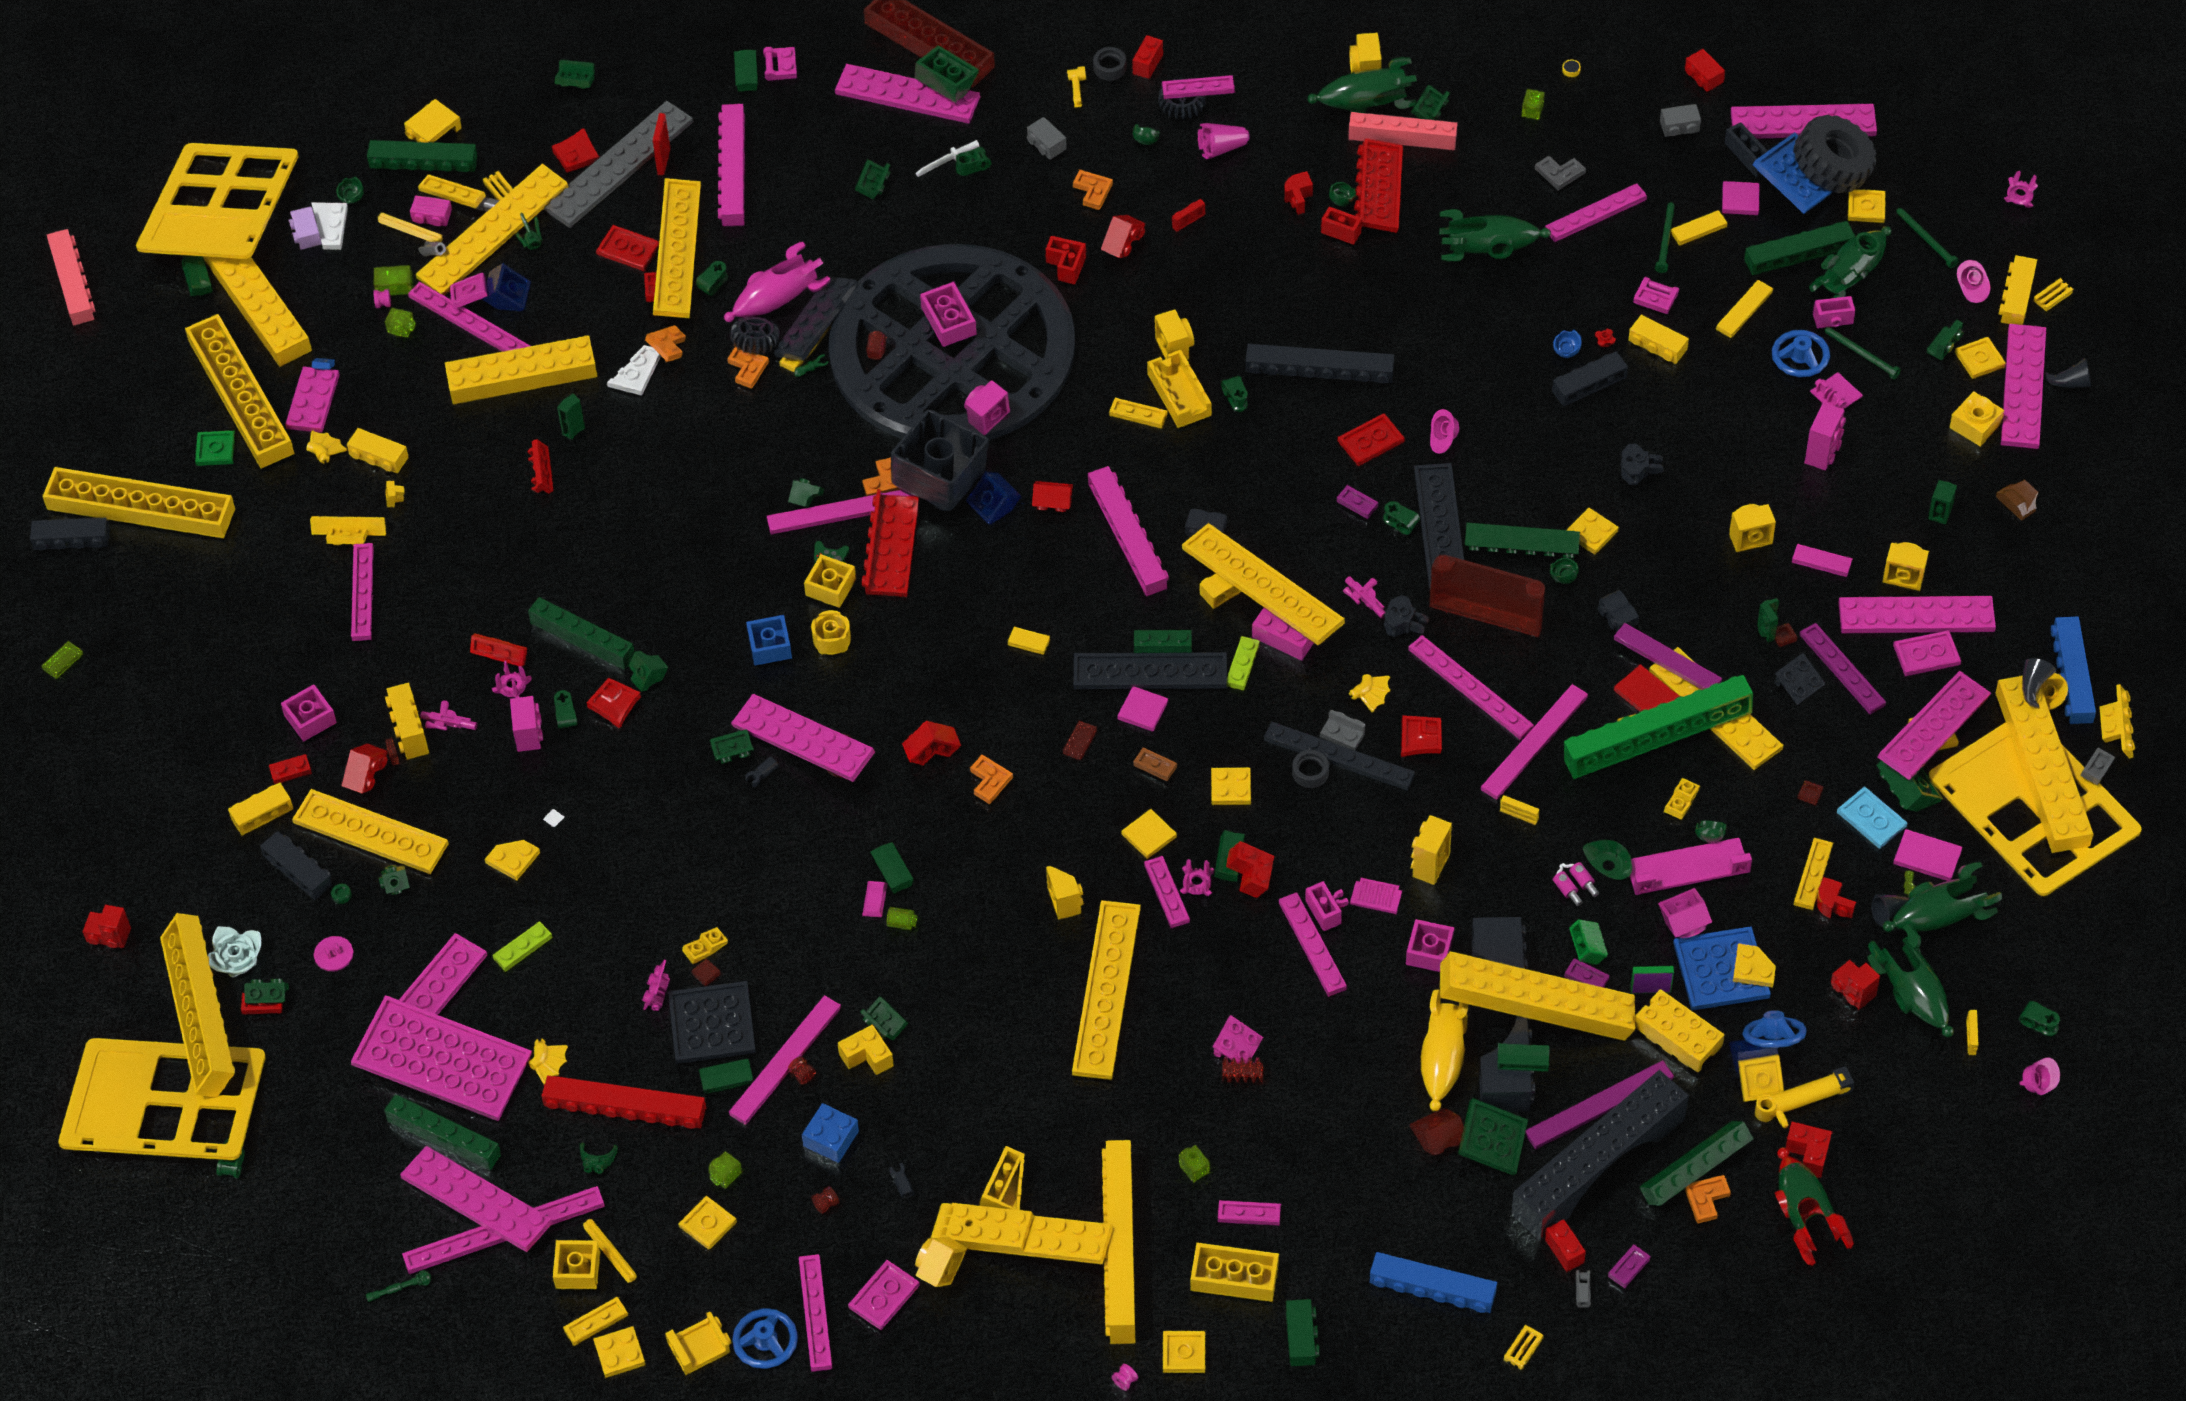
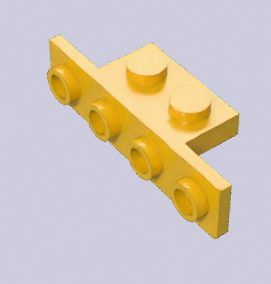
[310,516,386,545]
[2100,684,2135,759]

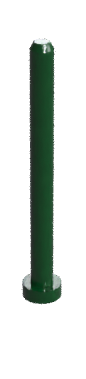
[1655,202,1675,273]
[1897,208,1959,269]
[1825,327,1901,380]

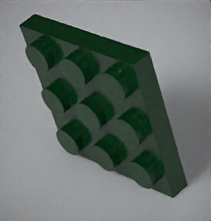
[1458,1098,1528,1175]

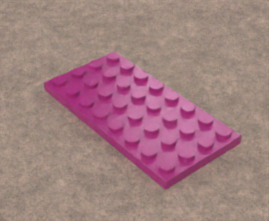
[351,995,532,1121]

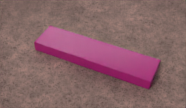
[1162,75,1234,99]
[1144,856,1190,928]

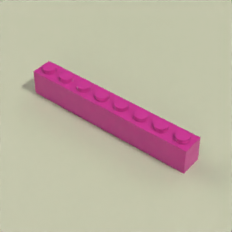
[718,104,745,226]
[1088,466,1169,596]

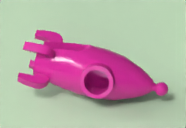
[724,242,830,322]

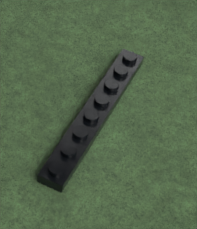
[1264,722,1415,791]

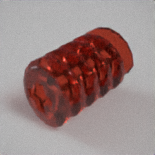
[1223,1057,1263,1083]

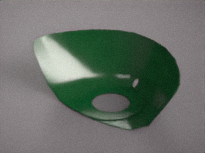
[1583,840,1632,880]

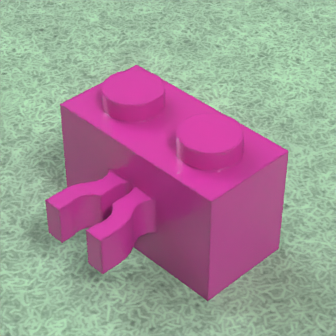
[1306,881,1348,931]

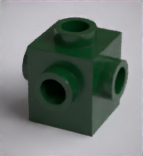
[379,865,410,895]

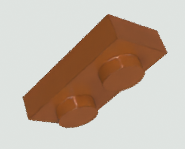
[1134,748,1177,781]

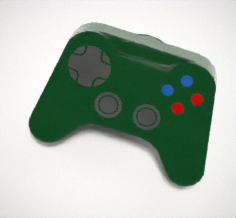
[814,541,849,563]

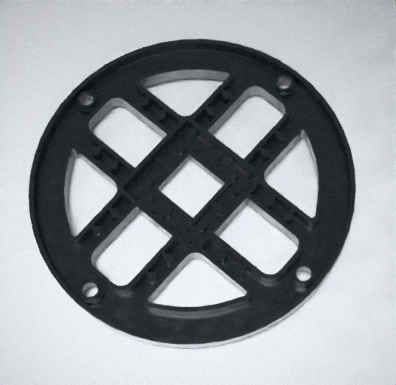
[829,244,1075,440]

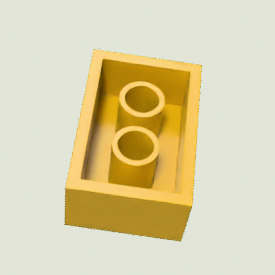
[1411,815,1452,885]

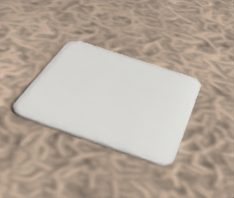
[543,809,564,827]

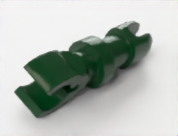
[794,355,828,377]

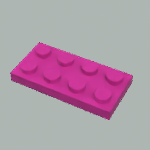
[285,367,339,433]

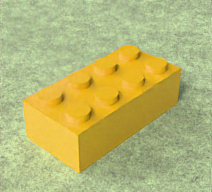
[1190,1243,1279,1302]

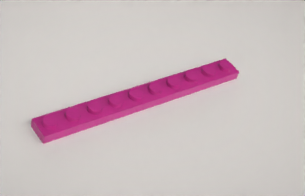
[402,1186,605,1274]

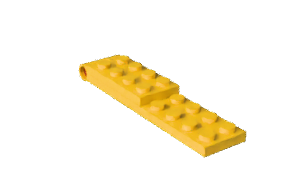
[931,1203,1113,1264]

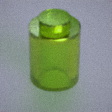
[887,907,917,930]

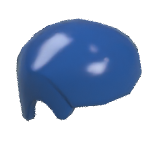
[1553,330,1582,358]

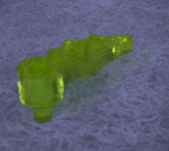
[1904,870,1915,897]

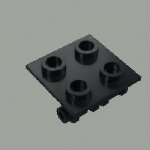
[1774,653,1825,705]

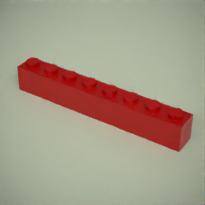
[542,1075,706,1129]

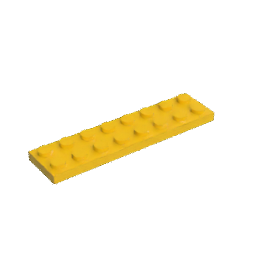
[1649,647,1783,770]
[292,789,449,874]

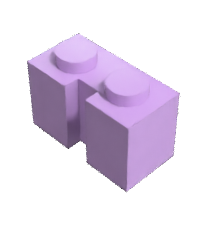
[289,207,321,249]

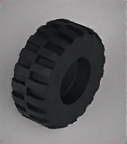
[1794,115,1876,193]

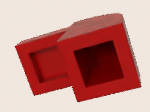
[1285,172,1313,214]
[1817,877,1856,918]

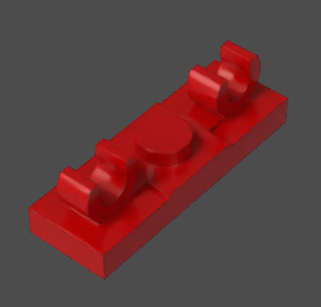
[528,439,553,494]
[470,633,527,667]

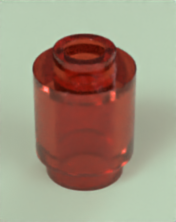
[866,331,886,359]

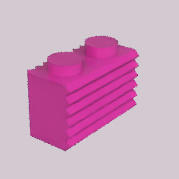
[410,196,452,226]

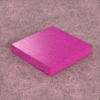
[1722,181,1759,215]
[450,273,488,309]
[1118,687,1168,732]

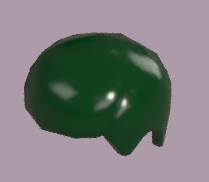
[1133,124,1160,145]
[336,177,364,204]
[1329,182,1357,207]
[1549,558,1578,584]
[1695,821,1727,843]

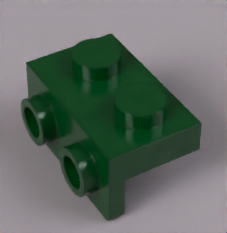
[555,60,594,89]
[1411,85,1450,121]
[855,160,890,199]
[1927,320,1963,360]
[1757,598,1779,643]
[710,729,754,764]
[245,979,289,1003]
[860,996,908,1041]

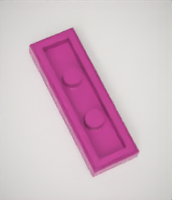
[1792,544,1852,577]
[1218,1201,1281,1225]

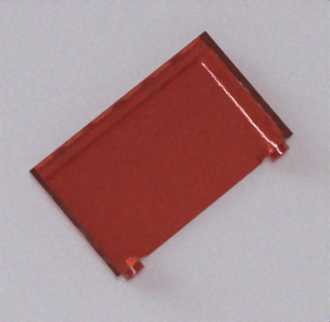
[1430,555,1545,637]

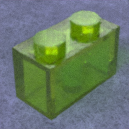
[374,265,413,295]

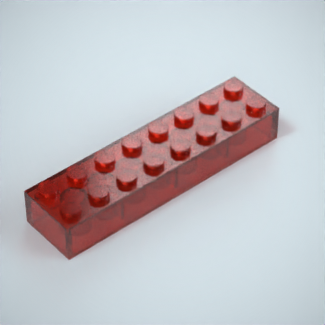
[864,0,995,88]

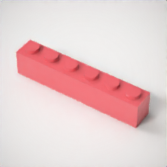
[1349,112,1457,150]
[47,229,96,326]

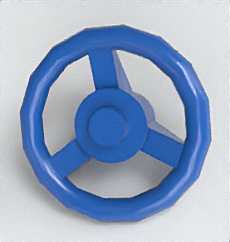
[1772,330,1830,377]
[1743,1011,1807,1048]
[732,1309,798,1369]

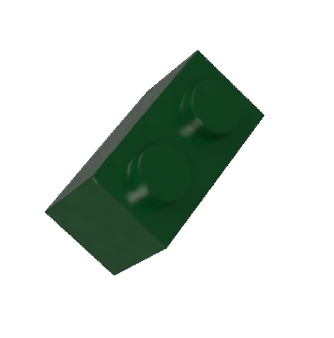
[1928,480,1957,524]

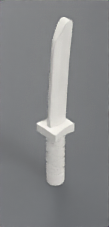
[916,140,979,177]

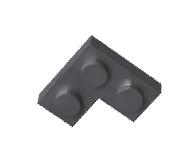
[1535,156,1586,190]

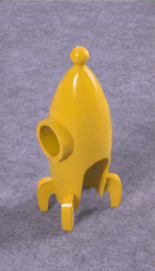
[1421,990,1469,1111]

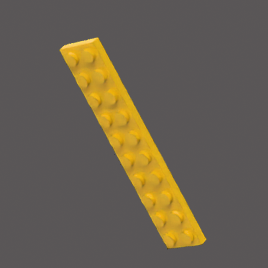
[416,164,568,296]
[653,178,701,318]
[1182,523,1345,645]
[1072,900,1140,1080]

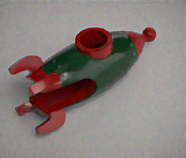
[1775,1147,1853,1266]

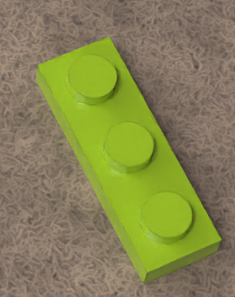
[1227,636,1260,690]
[493,921,552,972]

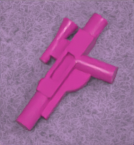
[1343,577,1385,619]
[420,701,477,730]

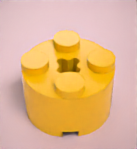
[811,610,851,655]

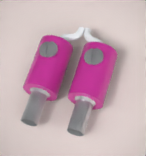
[1553,862,1599,906]

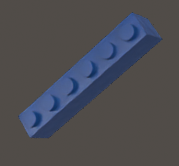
[2051,617,2096,724]
[1370,1252,1497,1313]

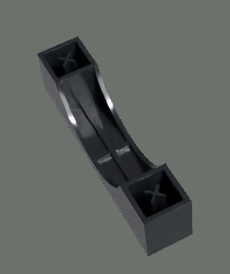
[1472,917,1535,1112]
[1511,1069,1689,1242]

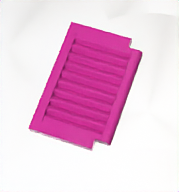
[1350,878,1402,914]

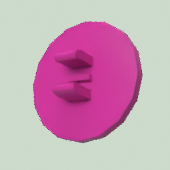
[314,936,353,971]

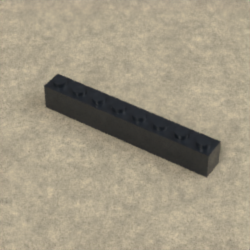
[1246,344,1394,383]

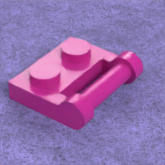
[763,47,797,80]
[1633,277,1679,314]

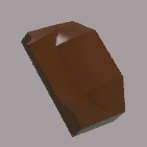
[1996,480,2038,521]

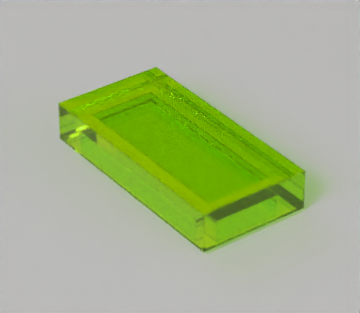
[42,641,83,679]

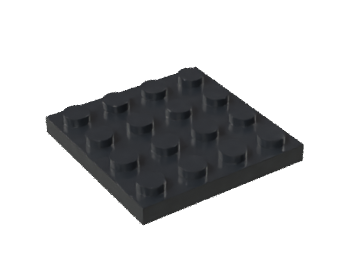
[668,981,756,1064]

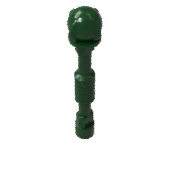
[366,1270,431,1302]

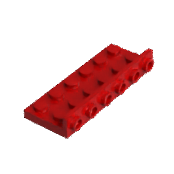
[1354,138,1403,233]
[862,489,919,597]

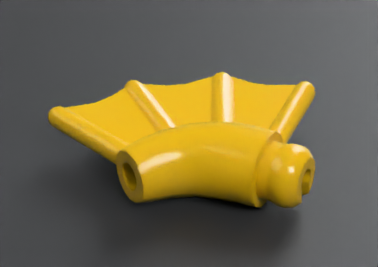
[307,430,347,464]
[1349,674,1390,712]
[528,1039,568,1084]

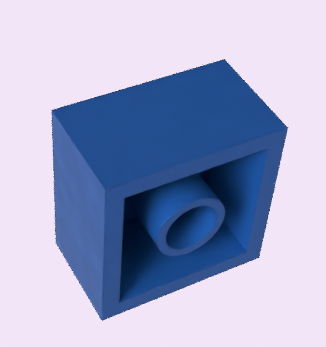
[746,615,792,665]
[802,1103,859,1163]

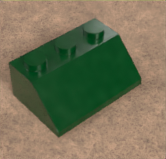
[915,45,979,103]
[1877,761,1943,812]

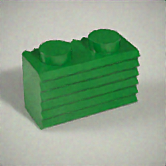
[1569,919,1608,965]

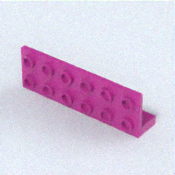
[1630,838,1752,895]

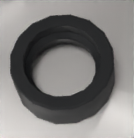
[1093,47,1127,81]
[1292,750,1329,788]

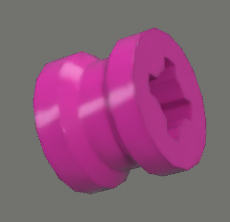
[374,289,391,308]
[1112,1364,1138,1391]

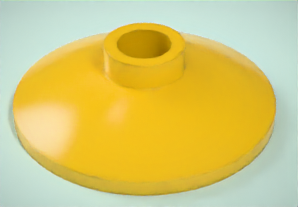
[2041,673,2068,710]

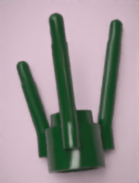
[514,213,543,250]

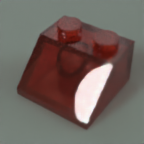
[1410,1108,1464,1155]

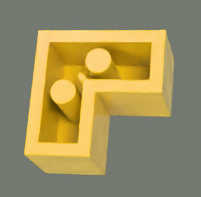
[838,1024,894,1075]

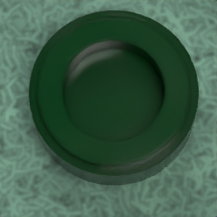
[331,884,352,904]

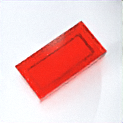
[1063,721,1097,760]

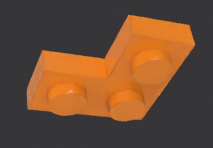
[1073,170,1113,210]
[645,325,686,362]
[728,347,769,388]
[862,458,902,496]
[970,755,1013,804]
[1684,1175,1731,1224]

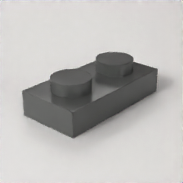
[2080,748,2115,785]

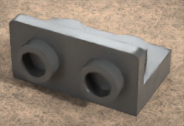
[1320,710,1365,750]

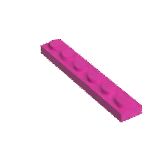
[1545,184,1647,242]
[351,543,374,641]
[1279,892,1347,997]
[799,1254,832,1371]

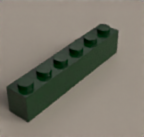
[367,140,478,172]
[1744,221,1855,276]
[1465,523,1580,558]
[528,597,635,670]
[385,1094,501,1171]
[1639,1121,1753,1206]

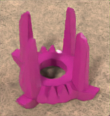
[2004,171,2038,208]
[492,661,532,698]
[1180,859,1215,896]

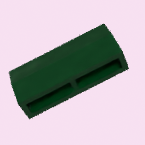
[734,50,757,92]
[181,255,213,296]
[557,394,585,440]
[1214,830,1244,882]
[871,842,913,894]
[1497,1043,1549,1072]
[699,1059,753,1094]

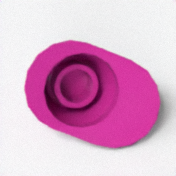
[1957,260,1990,303]
[1430,409,1460,454]
[2019,1057,2060,1095]

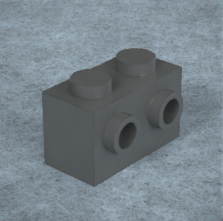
[1660,104,1701,137]
[1027,117,1066,159]

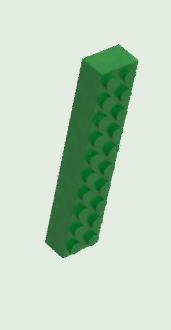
[1564,675,1753,779]

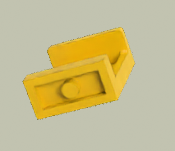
[404,99,462,143]
[665,1312,731,1375]

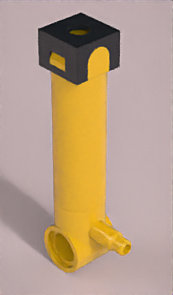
[1755,1066,1854,1128]

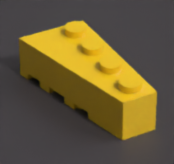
[385,683,429,760]

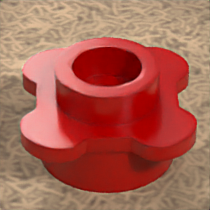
[1595,329,1616,347]

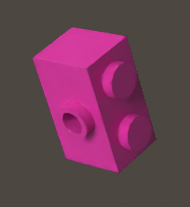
[1813,296,1855,328]

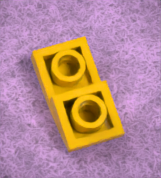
[1664,778,1700,820]
[682,927,728,964]

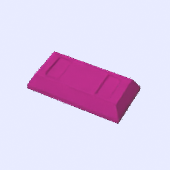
[862,881,888,917]

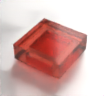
[1775,623,1797,647]
[385,738,400,765]
[1798,780,1823,805]
[692,959,720,986]

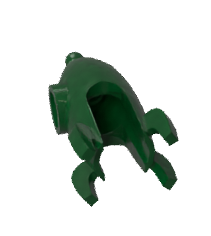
[1308,57,1416,113]
[1439,209,1551,262]
[1809,226,1892,298]
[1883,862,2002,932]
[1868,924,1954,1037]

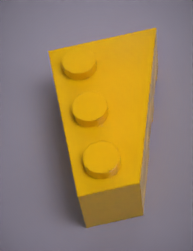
[979,1146,1024,1210]

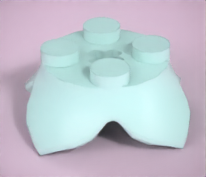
[208,927,261,977]

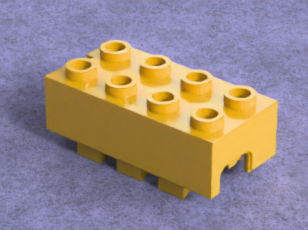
[1147,350,1212,428]
[1635,989,1725,1072]

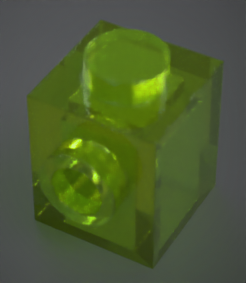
[1522,89,1545,120]
[385,308,415,337]
[1179,1145,1210,1183]
[709,1151,742,1189]

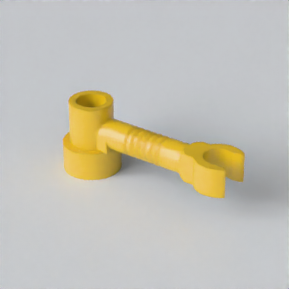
[1067,66,1087,107]

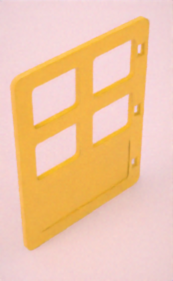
[136,143,298,259]
[1929,722,2141,896]
[59,1038,265,1160]

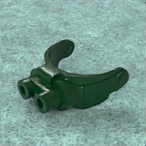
[580,1142,618,1174]

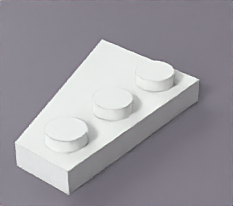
[312,203,348,250]
[607,345,661,395]

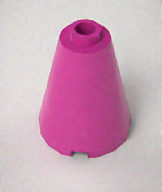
[1198,123,1249,159]

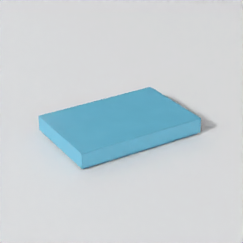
[1837,787,1907,849]

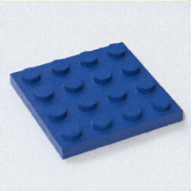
[1752,132,1834,214]
[1673,926,1770,1010]

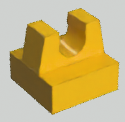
[386,481,404,507]

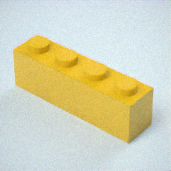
[1999,256,2037,325]

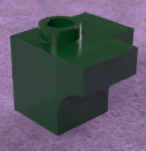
[788,478,824,508]
[629,651,668,692]

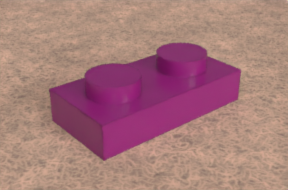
[1337,485,1378,519]
[1564,958,1609,988]
[1608,1245,1650,1288]

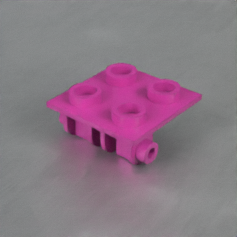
[1810,373,1863,409]
[642,960,670,1011]
[1212,1015,1263,1069]

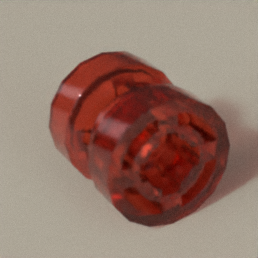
[788,1056,816,1084]
[811,1186,840,1214]

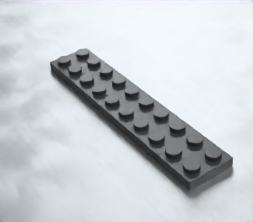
[544,101,693,228]

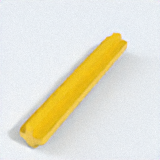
[378,213,443,242]
[583,1219,637,1283]

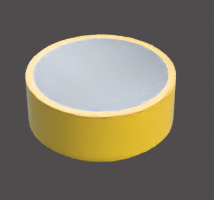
[1563,60,1580,77]

